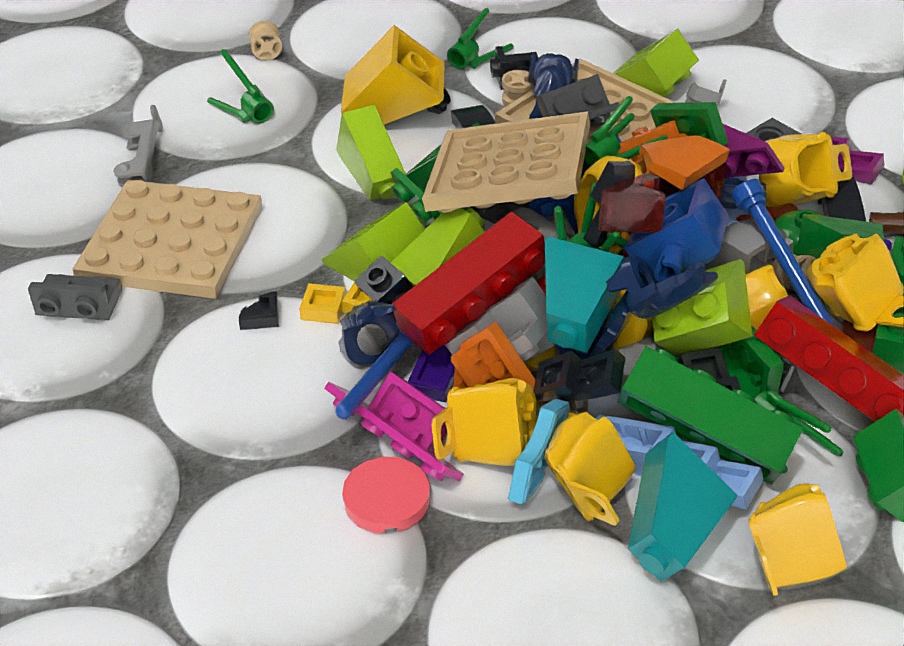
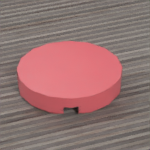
[342,457,430,533]

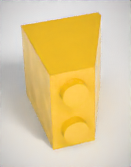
[341,25,445,124]

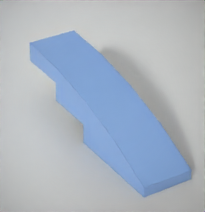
[596,414,764,510]

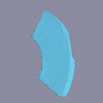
[508,398,570,505]

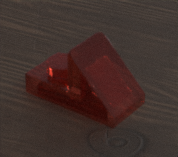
[598,173,666,233]

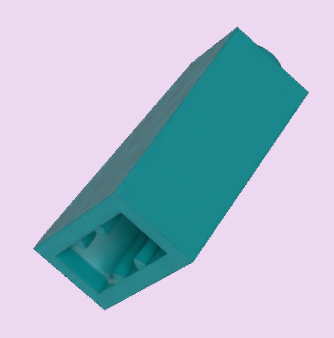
[545,236,624,353]
[628,432,738,582]

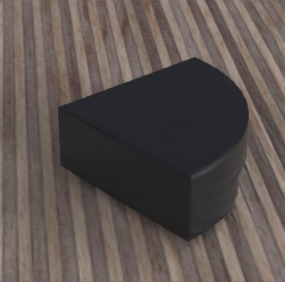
[239,291,279,330]

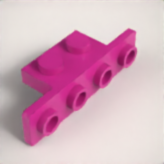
[324,372,464,481]

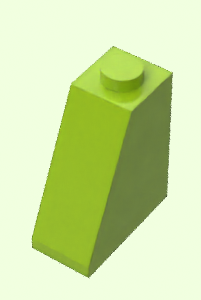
[336,104,406,201]
[391,207,485,287]

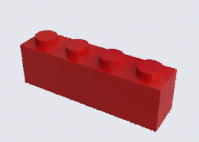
[392,212,545,355]
[754,295,904,422]

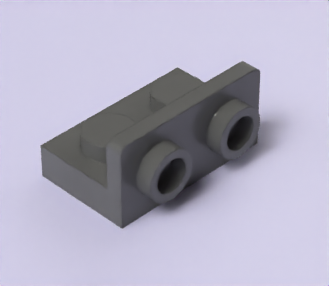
[536,74,620,127]
[28,274,122,320]

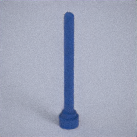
[731,179,835,327]
[335,332,413,419]

